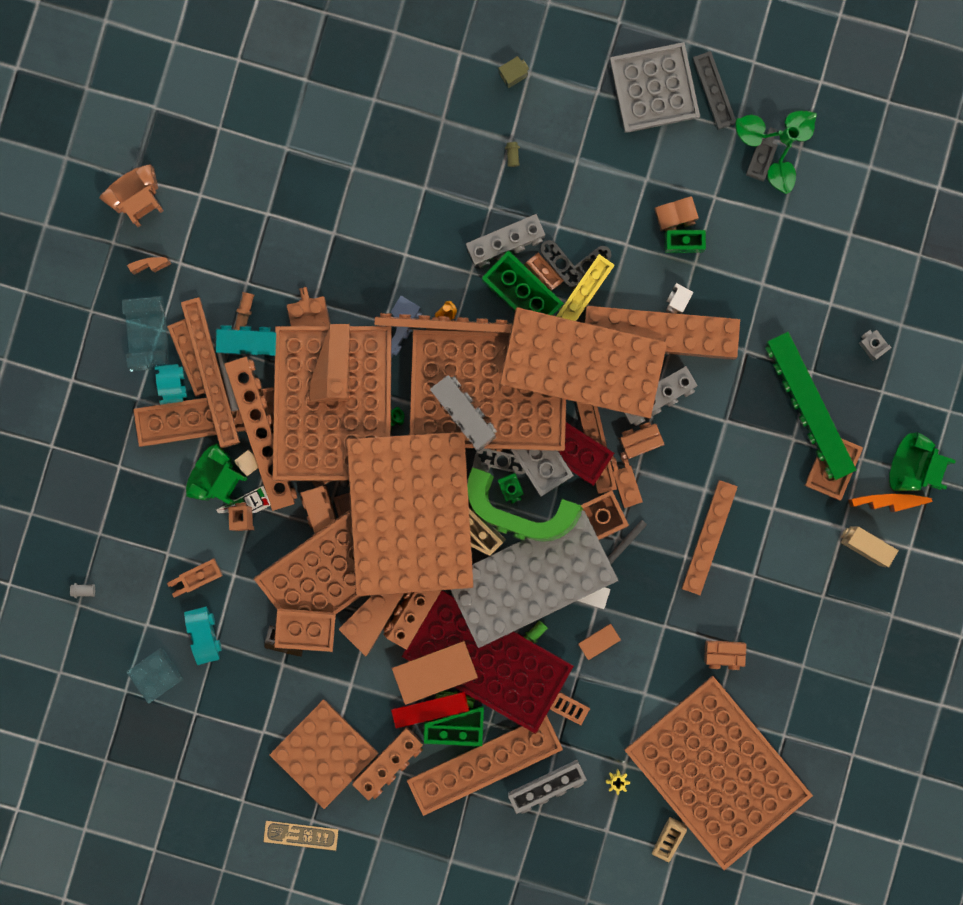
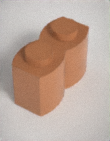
[654,196,699,231]

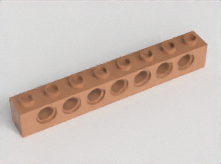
[224,356,298,511]

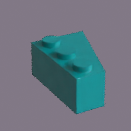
[215,325,276,356]

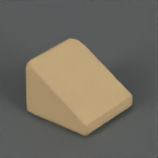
[234,450,258,477]

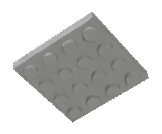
[609,42,700,133]

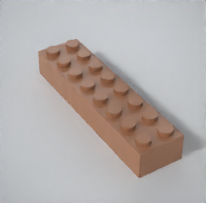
[584,306,740,360]

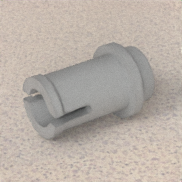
[70,583,95,598]

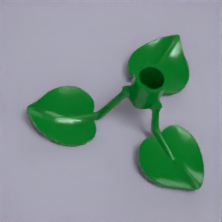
[735,111,817,194]

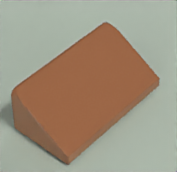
[524,253,563,292]

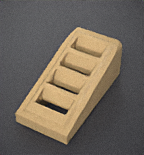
[652,817,687,862]

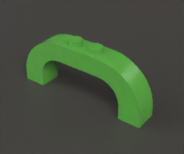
[467,467,583,542]

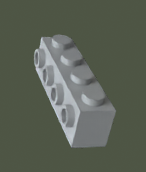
[466,214,545,268]
[622,366,698,426]
[508,760,587,814]

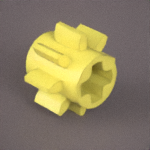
[606,769,630,795]

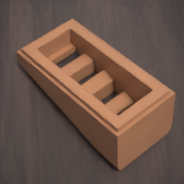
[550,692,590,725]

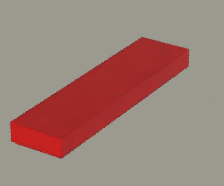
[391,692,469,728]

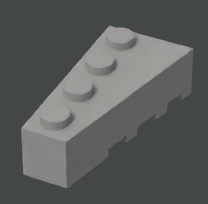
[430,375,497,452]

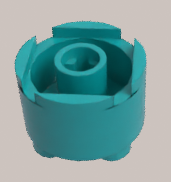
[155,364,187,405]

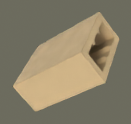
[841,526,899,567]

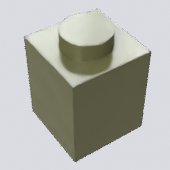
[498,56,529,89]

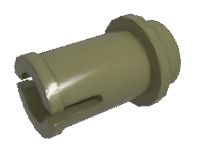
[505,142,520,167]

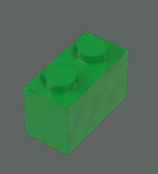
[665,230,706,253]

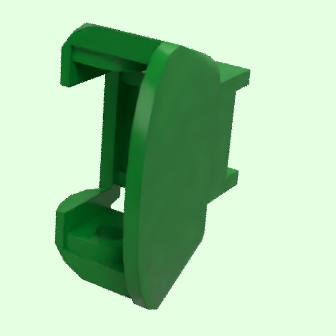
[889,432,956,491]
[186,444,248,505]

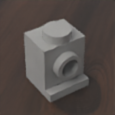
[859,330,892,361]

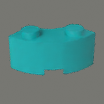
[184,606,222,665]

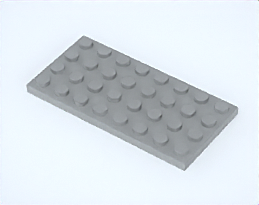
[451,511,619,648]

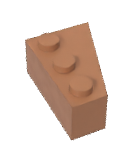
[301,486,337,536]

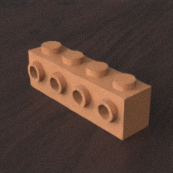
[383,590,441,650]
[352,727,424,801]

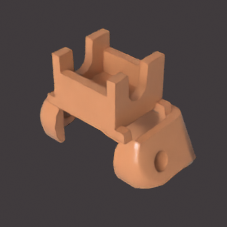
[99,164,164,227]

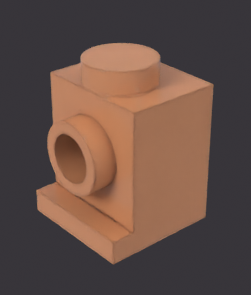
[228,503,254,531]

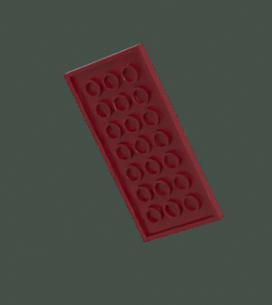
[402,590,574,734]

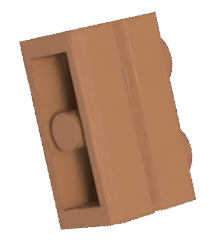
[619,422,664,459]
[704,640,746,670]

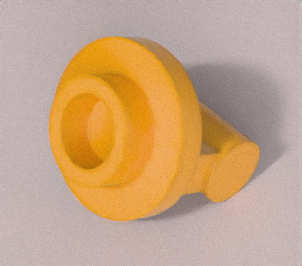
[435,301,457,320]

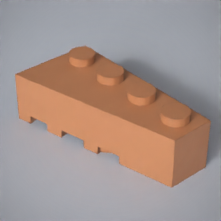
[339,593,405,656]

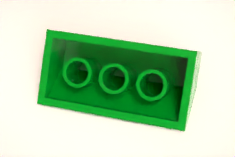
[482,251,564,316]

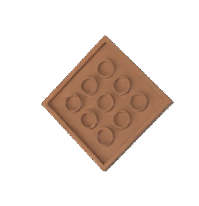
[270,699,378,809]

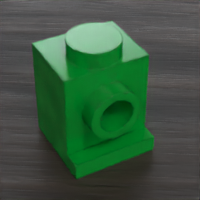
[497,473,524,504]

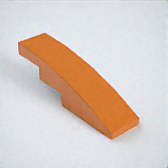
[848,494,932,512]

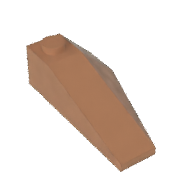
[310,324,350,401]

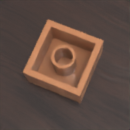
[581,491,629,540]

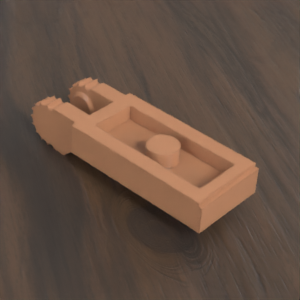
[610,452,643,508]
[167,558,223,598]

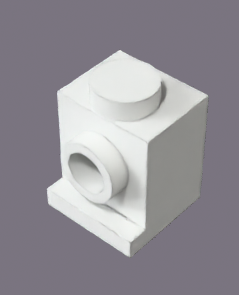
[666,283,693,314]

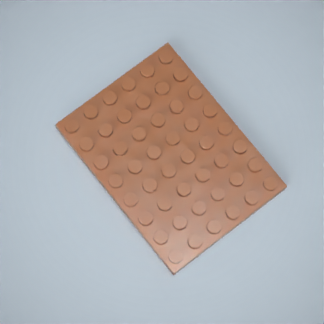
[273,326,392,481]
[410,330,566,451]
[347,432,473,596]
[624,676,813,870]

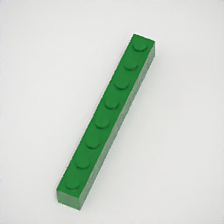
[765,332,857,482]

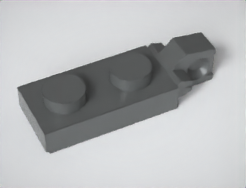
[746,127,778,182]

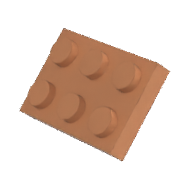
[804,438,863,501]
[274,608,336,652]

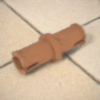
[234,292,254,330]

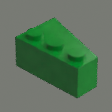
[424,705,484,746]

